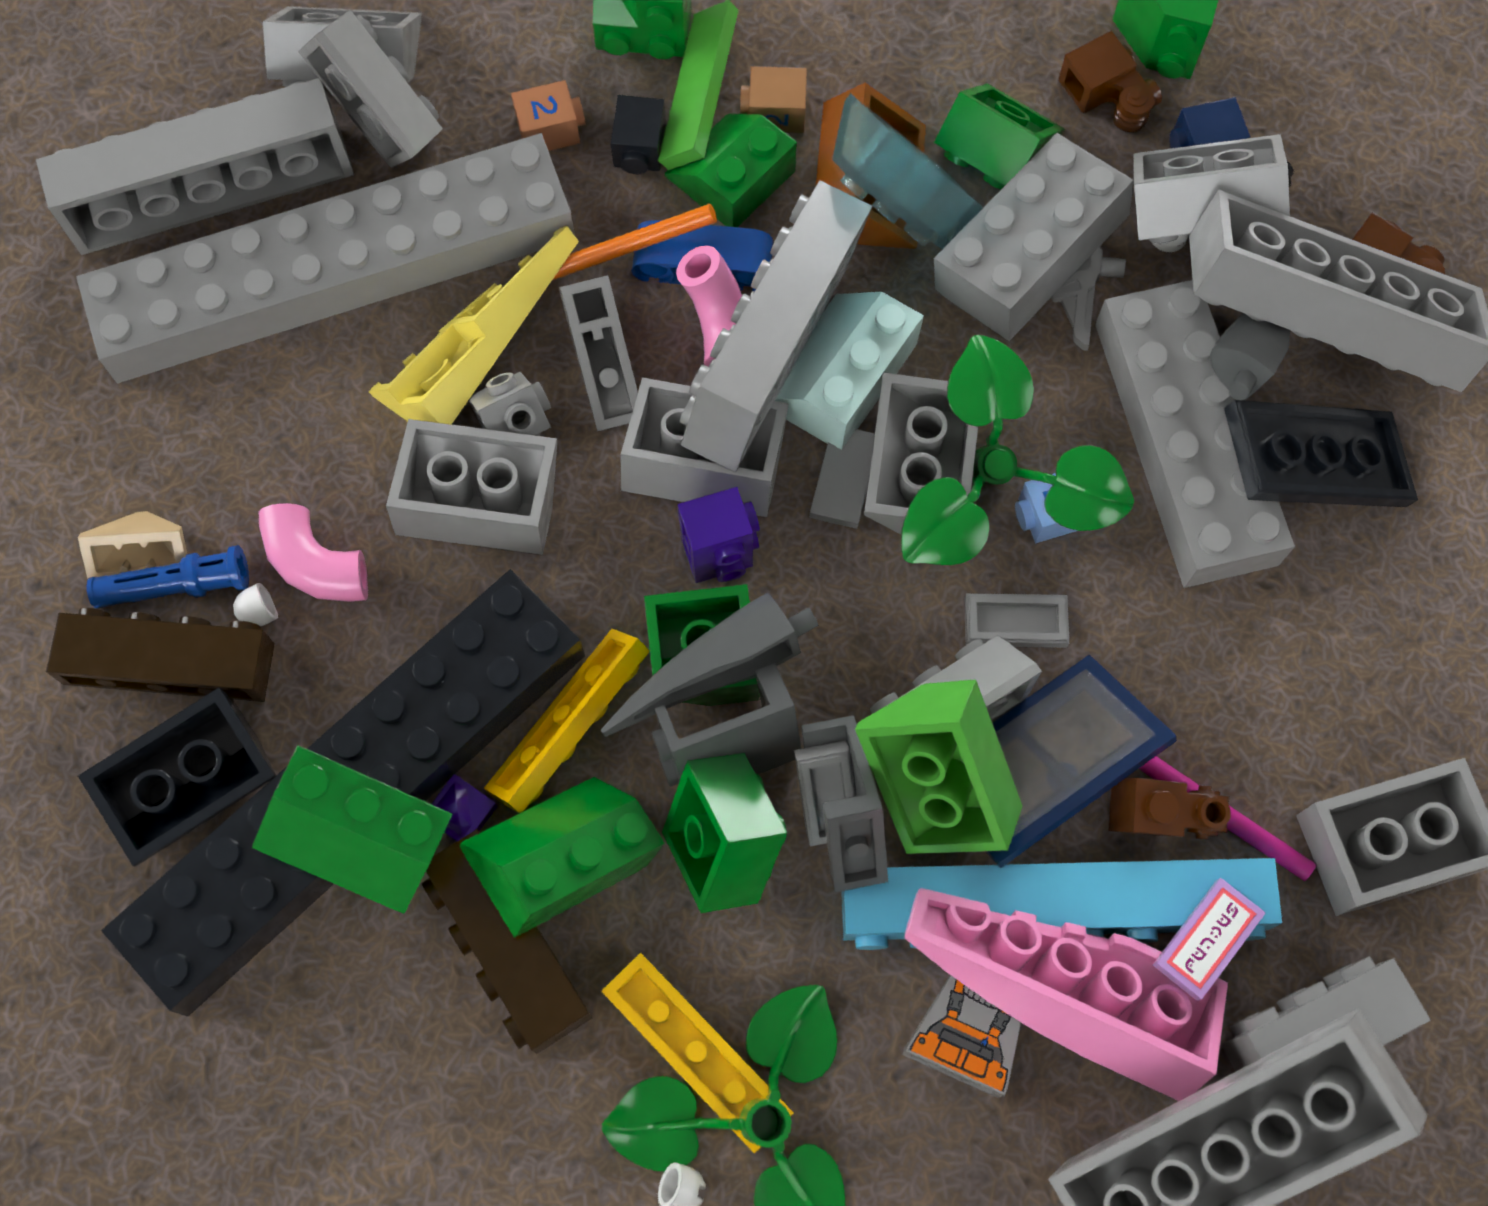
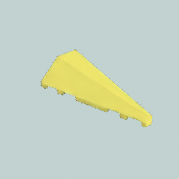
[368,226,579,425]

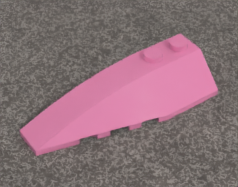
[904,888,1228,1101]

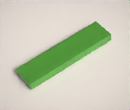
[658,0,739,170]

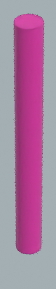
[1139,756,1317,881]

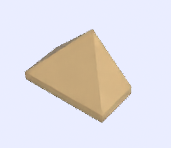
[78,511,187,579]

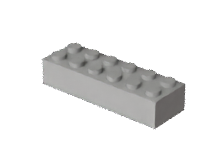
[36,78,354,255]
[680,180,872,472]
[1189,190,1488,392]
[1095,280,1295,588]
[1049,1008,1428,1206]

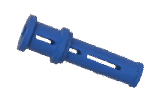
[86,545,249,609]

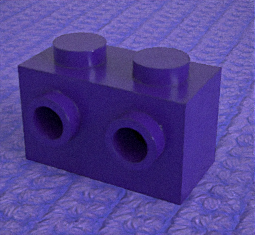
[678,487,760,583]

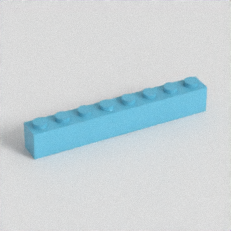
[841,858,1282,950]

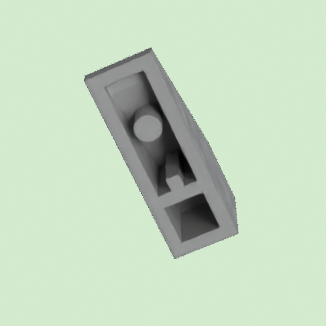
[559,275,638,431]

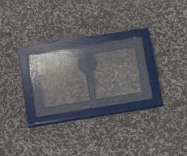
[985,655,1177,869]

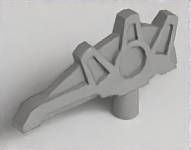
[1051,245,1126,351]

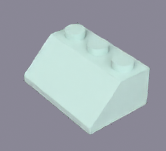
[775,292,924,450]

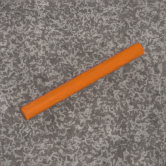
[552,204,717,281]

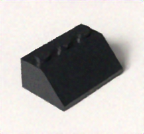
[78,688,276,867]

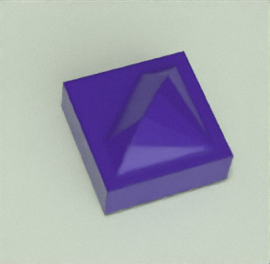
[431,774,498,842]

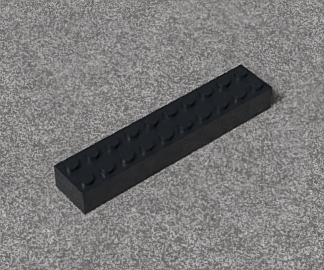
[101,569,585,1017]

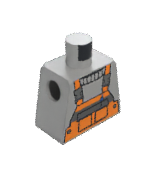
[902,976,1021,1098]

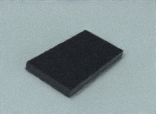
[1224,400,1418,507]

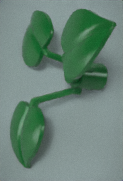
[901,335,1134,565]
[602,985,846,1206]

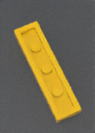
[483,629,650,813]
[601,953,794,1154]

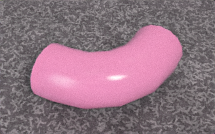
[676,245,742,367]
[259,503,368,602]

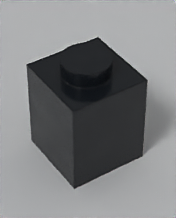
[610,95,666,174]

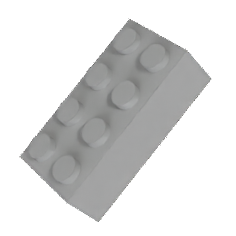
[934,133,1134,341]

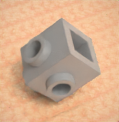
[469,372,551,436]

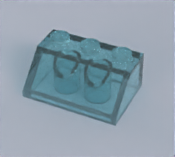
[832,93,983,249]

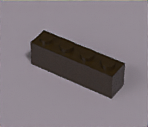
[46,608,275,702]
[421,829,592,1054]

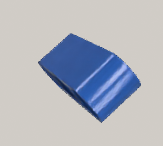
[631,220,774,291]

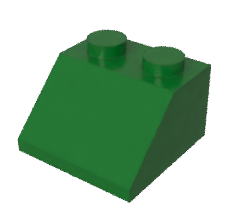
[1112,0,1218,79]
[934,83,1065,190]
[664,114,797,227]

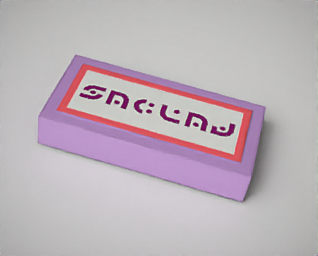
[1153,878,1266,1001]

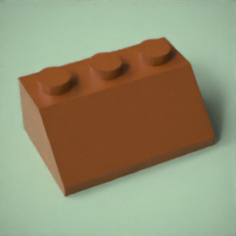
[815,82,926,249]

